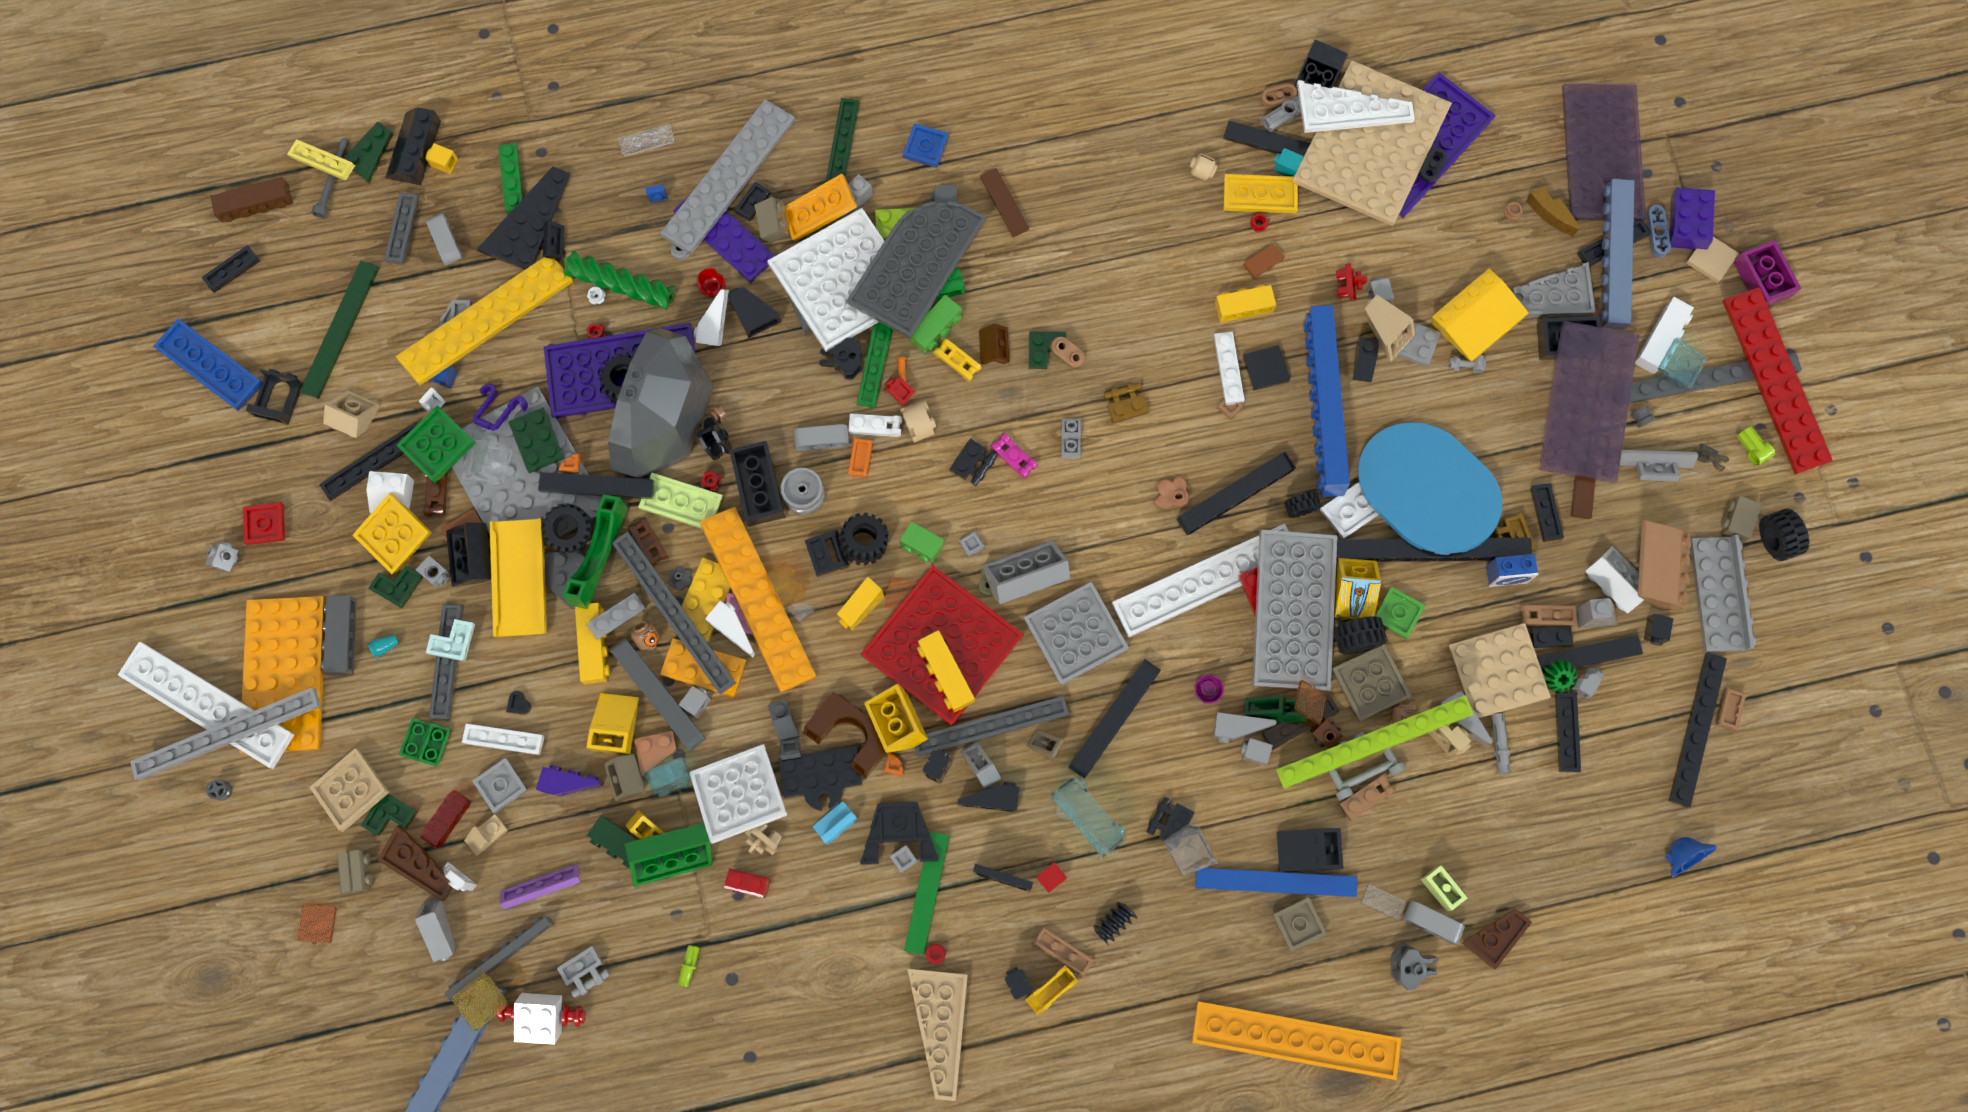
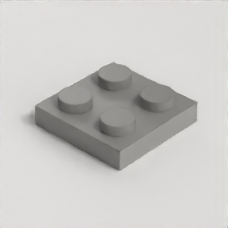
[1397,322,1441,367]
[472,758,528,814]

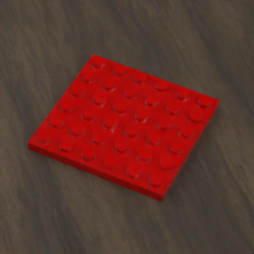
[860,565,1024,726]

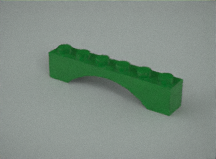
[562,494,628,609]

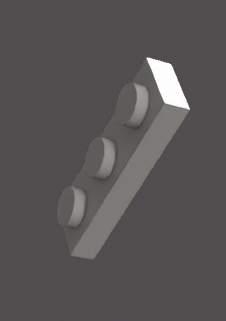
[586,593,646,640]

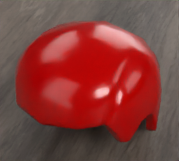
[697,268,726,298]

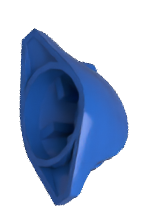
[1665,837,1717,878]

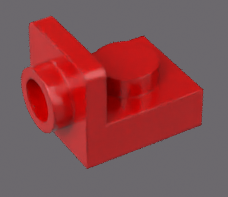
[883,376,915,406]

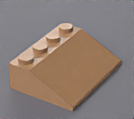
[1638,520,1691,611]

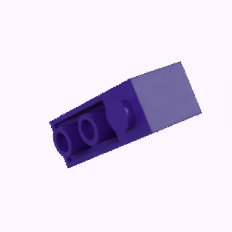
[536,765,604,797]

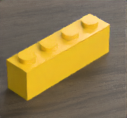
[575,603,610,685]
[917,630,975,713]

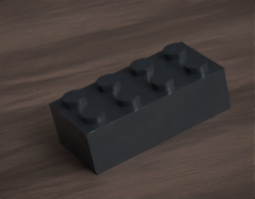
[729,441,786,527]

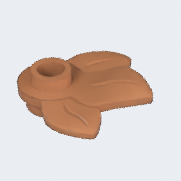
[1154,476,1189,509]

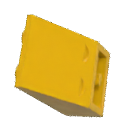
[586,693,639,755]

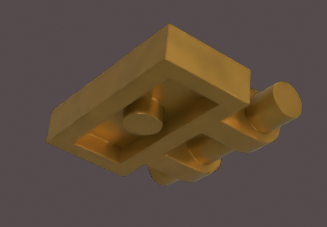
[1104,383,1149,424]
[1492,514,1536,552]

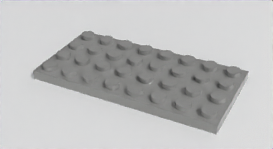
[1252,530,1337,691]

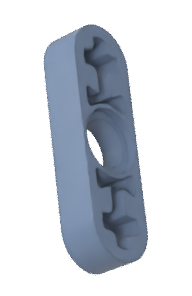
[1646,205,1671,258]

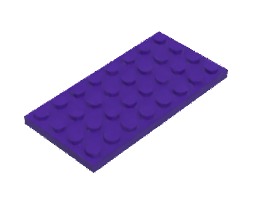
[1399,72,1496,219]
[543,323,696,418]

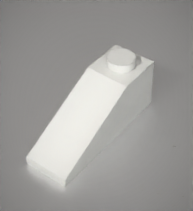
[694,289,729,346]
[705,601,755,657]

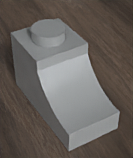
[961,742,1001,789]

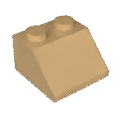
[323,390,380,438]

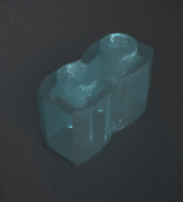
[645,757,691,797]

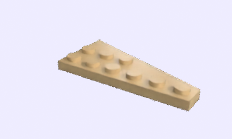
[907,969,968,1101]

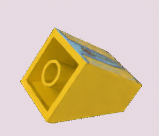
[1334,558,1381,620]

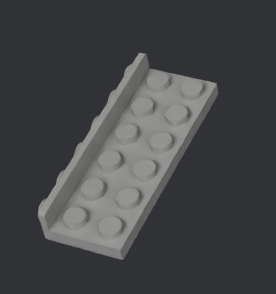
[1690,534,1756,653]

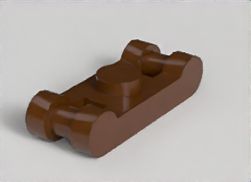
[423,472,448,516]
[628,516,669,567]

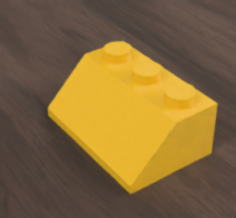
[864,684,928,753]

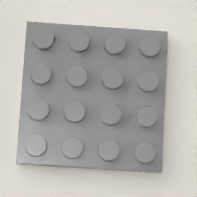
[1024,582,1129,686]

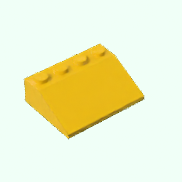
[1432,269,1529,362]

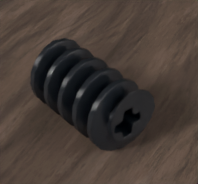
[1093,902,1138,946]

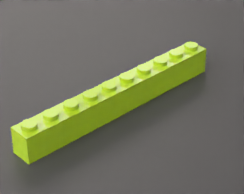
[1276,695,1474,789]

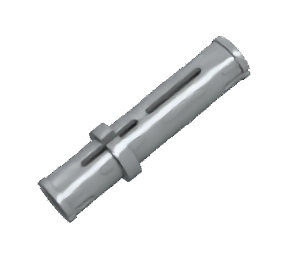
[1491,713,1511,774]

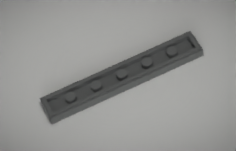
[429,604,464,720]

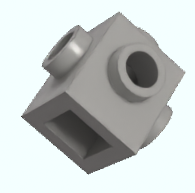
[205,541,238,572]

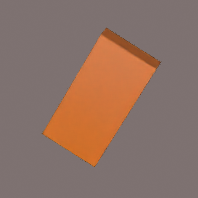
[848,438,873,478]

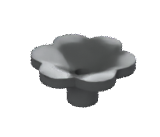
[669,566,692,590]

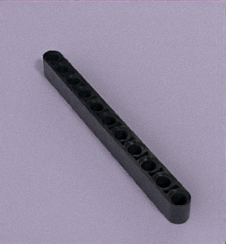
[1336,538,1532,563]

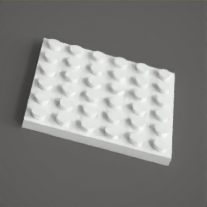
[767,208,884,352]

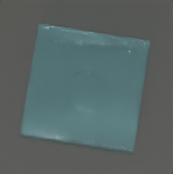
[1658,337,1708,390]

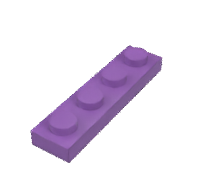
[500,864,580,910]

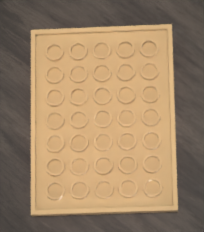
[1292,61,1452,226]

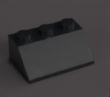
[446,523,491,587]

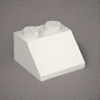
[366,471,414,513]

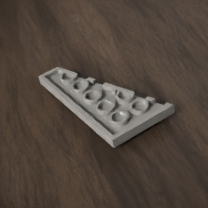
[1511,262,1595,318]

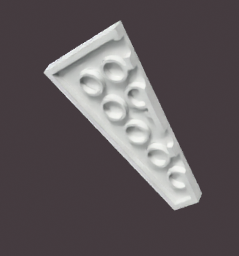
[1297,80,1415,133]

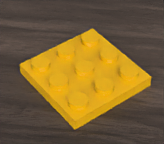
[352,493,432,574]

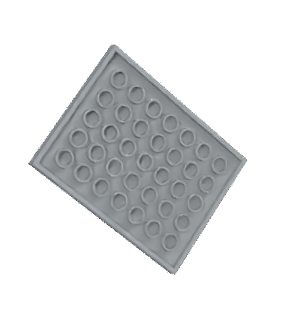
[452,386,602,549]

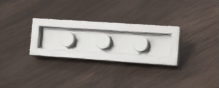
[1213,331,1245,405]
[462,724,544,755]

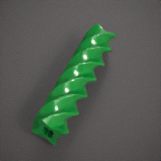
[564,250,675,310]

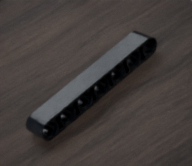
[1176,452,1296,536]
[1068,659,1161,779]

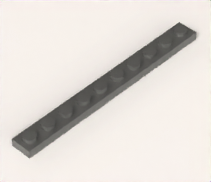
[1612,352,1802,406]
[612,532,736,695]

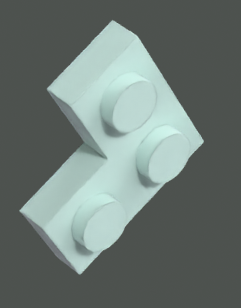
[426,619,475,662]

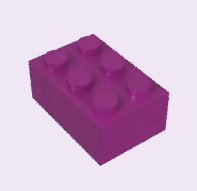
[1734,240,1802,306]

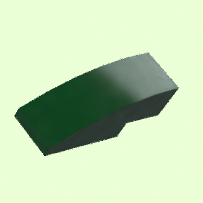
[1244,695,1309,723]

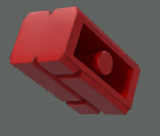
[724,868,770,898]

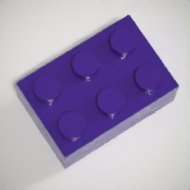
[1669,187,1715,250]

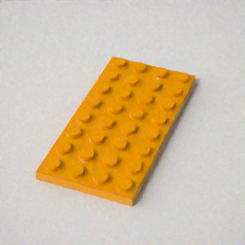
[239,596,326,754]

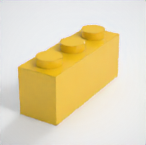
[1215,284,1276,323]

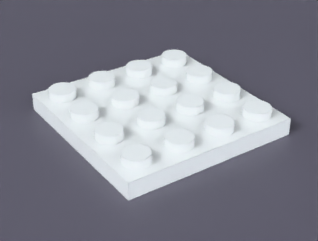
[689,744,787,844]

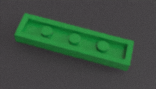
[498,143,523,214]

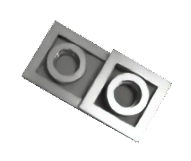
[1061,419,1081,459]

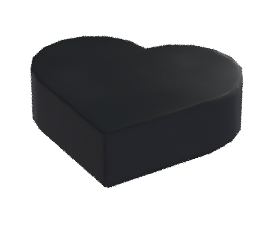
[506,691,531,715]

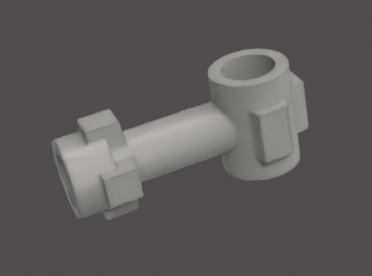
[1449,355,1486,373]

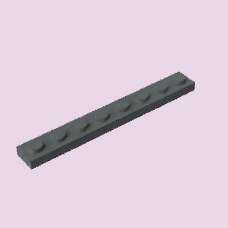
[915,696,1069,757]

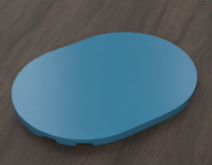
[1357,423,1502,555]

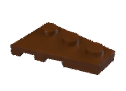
[1462,909,1532,970]

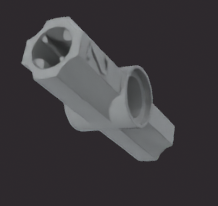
[1262,95,1301,132]

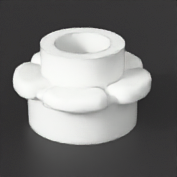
[587,287,606,304]

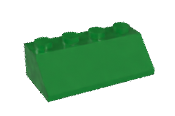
[624,823,712,887]

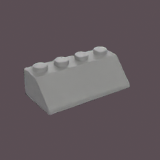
[982,541,1070,604]

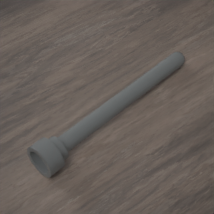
[311,138,348,219]

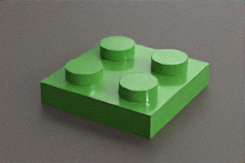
[1375,586,1426,640]

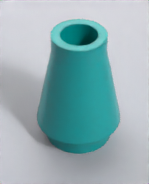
[367,634,399,657]

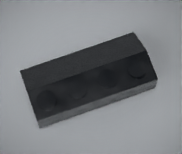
[385,107,441,185]

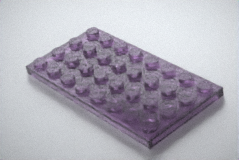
[1562,84,1646,221]
[1539,321,1639,483]

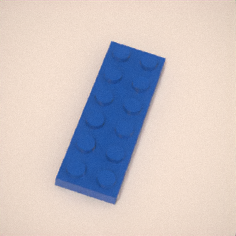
[153,319,262,411]

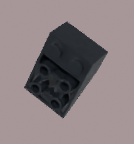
[1294,39,1348,93]
[1277,828,1344,872]

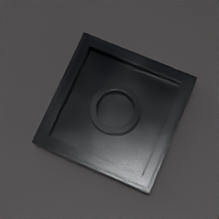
[1243,345,1290,391]

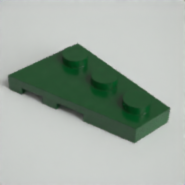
[343,122,393,184]

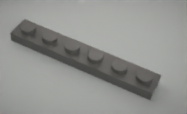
[445,917,554,1000]

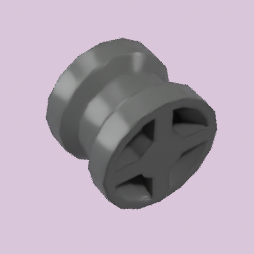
[1631,405,1655,428]
[206,779,232,801]

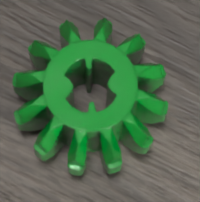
[1543,659,1578,693]

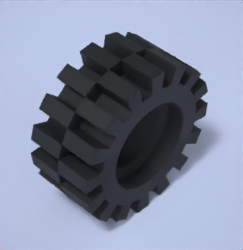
[1284,491,1322,518]

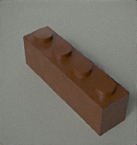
[210,177,293,223]

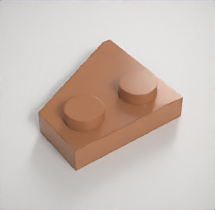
[634,731,678,777]

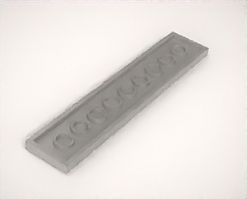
[660,99,795,255]

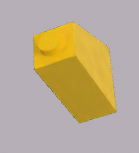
[837,577,884,631]

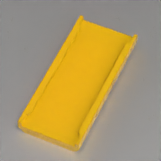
[490,518,547,637]

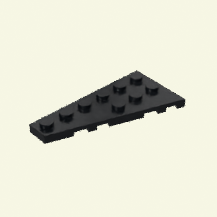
[477,166,570,270]

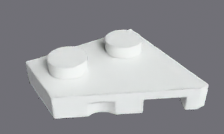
[442,862,477,891]

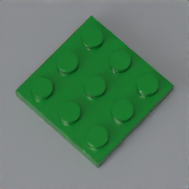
[397,405,476,483]

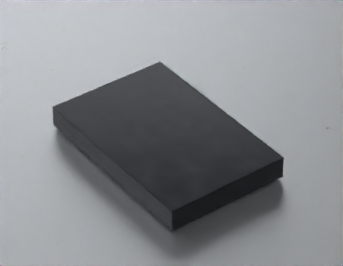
[973,864,1033,892]

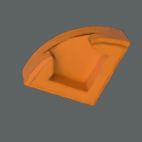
[559,453,581,473]
[884,752,904,776]

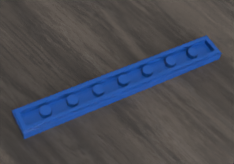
[1195,868,1357,897]

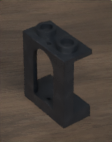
[246,369,303,425]

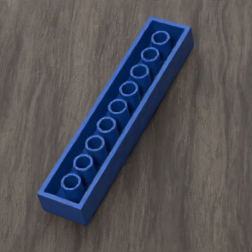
[1303,305,1350,497]

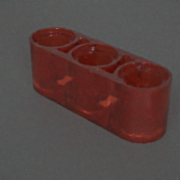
[420,790,471,849]

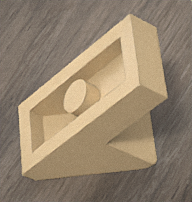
[464,814,508,856]

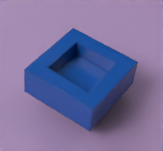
[645,185,668,202]

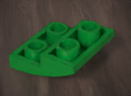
[399,718,451,767]

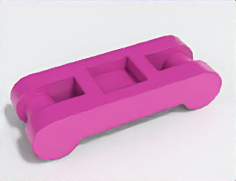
[990,433,1038,479]

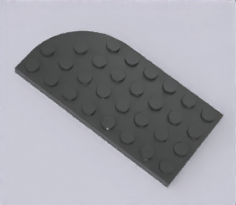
[846,201,986,339]

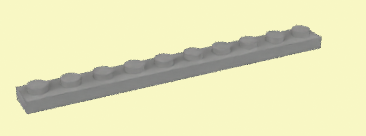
[130,687,321,781]

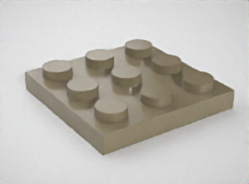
[1332,644,1412,722]

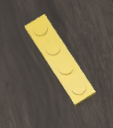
[287,139,355,181]

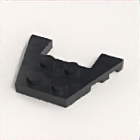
[860,801,939,865]

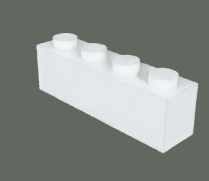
[1634,297,1694,374]

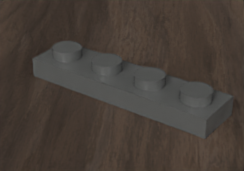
[384,193,419,265]

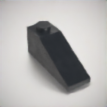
[957,782,1019,813]

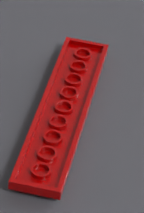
[1722,287,1833,474]

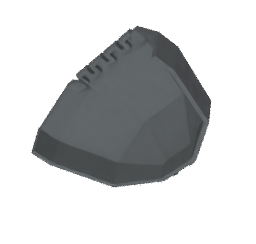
[608,328,714,479]

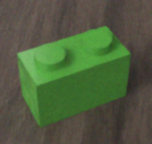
[900,521,945,564]

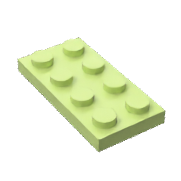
[638,473,724,529]

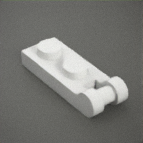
[848,414,902,437]

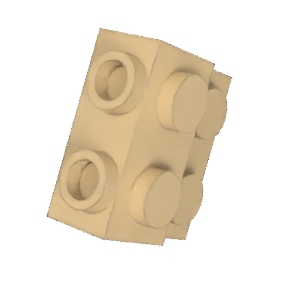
[1429,725,1472,756]

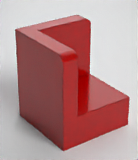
[1036,862,1067,893]

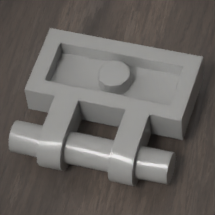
[557,946,610,998]

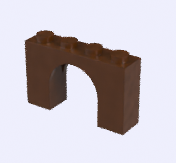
[803,692,887,779]

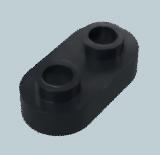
[1420,148,1447,183]

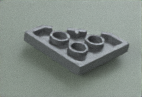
[544,551,591,609]

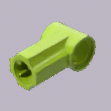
[1736,426,1775,466]

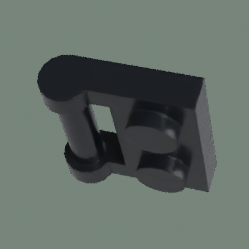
[805,530,850,577]

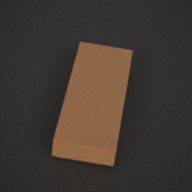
[1033,926,1094,977]

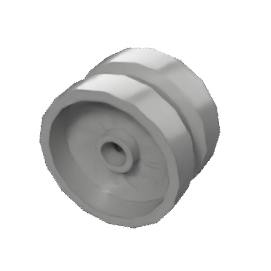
[781,468,825,515]

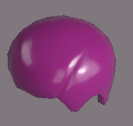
[1194,674,1224,704]

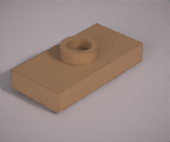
[1716,688,1746,732]

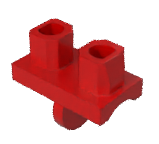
[1336,263,1367,301]

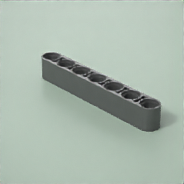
[609,637,706,752]

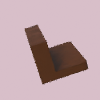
[979,323,1010,365]

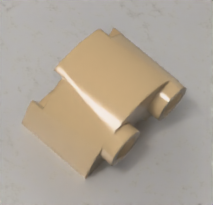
[900,400,936,442]

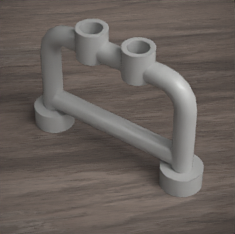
[1329,732,1406,802]

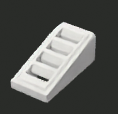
[419,387,446,413]

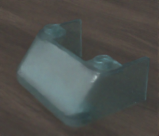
[1049,776,1127,861]

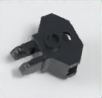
[819,338,862,380]
[697,417,732,460]

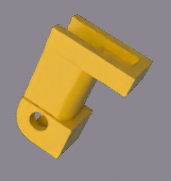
[1025,965,1078,1016]

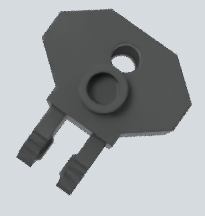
[1391,944,1437,990]

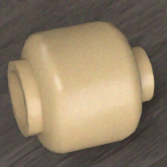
[1189,153,1217,181]

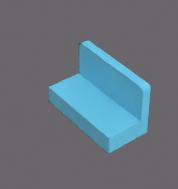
[813,802,858,845]

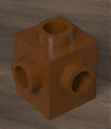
[1309,717,1343,749]

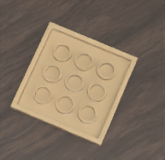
[1448,623,1551,718]

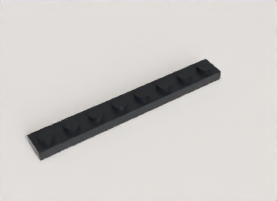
[1669,652,1727,808]

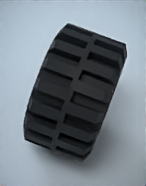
[599,354,634,403]
[541,503,593,553]
[1759,508,1810,561]
[839,513,889,566]
[1333,616,1387,654]

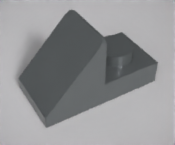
[768,699,799,741]

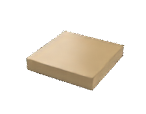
[1686,237,1739,283]

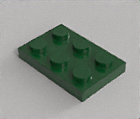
[508,407,565,473]

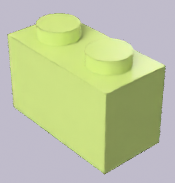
[1421,866,1467,912]

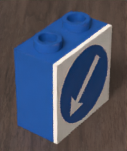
[1486,554,1538,587]

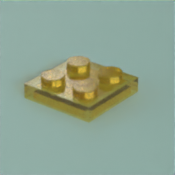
[451,972,509,1031]

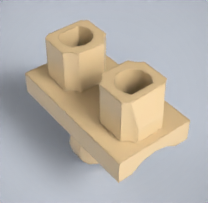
[745,824,782,856]

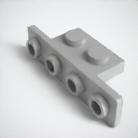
[1617,450,1698,481]

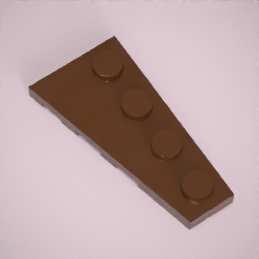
[377,825,453,901]

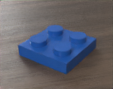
[903,123,949,168]

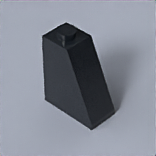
[728,287,782,338]

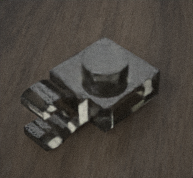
[1693,443,1729,471]

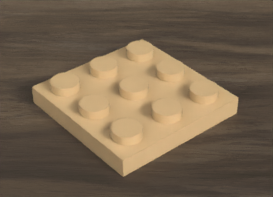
[309,748,389,832]

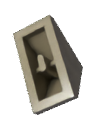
[1027,729,1064,761]

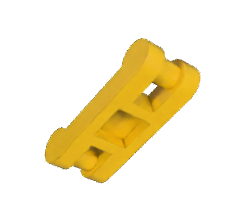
[933,338,982,382]

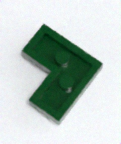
[1029,331,1066,369]
[368,565,423,608]
[361,794,418,836]

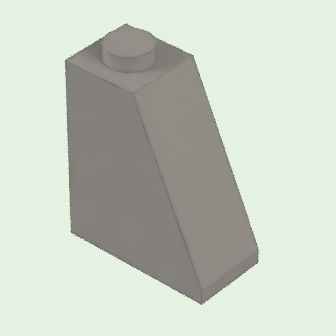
[1576,598,1618,629]
[415,899,456,962]

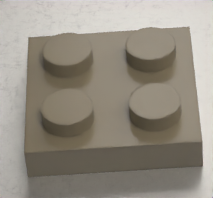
[1272,897,1327,952]

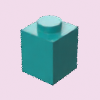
[1273,148,1304,177]

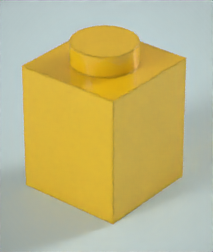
[425,143,458,174]

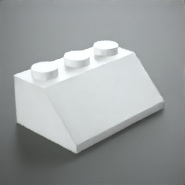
[1585,546,1644,614]

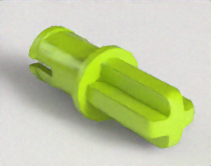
[677,945,700,987]

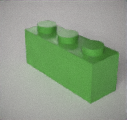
[909,295,962,354]

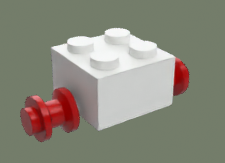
[496,993,586,1044]

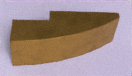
[1526,186,1580,236]

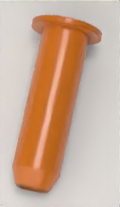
[896,357,907,382]

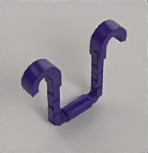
[473,384,528,431]

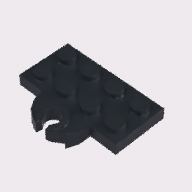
[779,746,862,811]

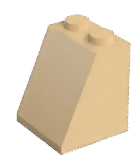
[1365,295,1416,362]

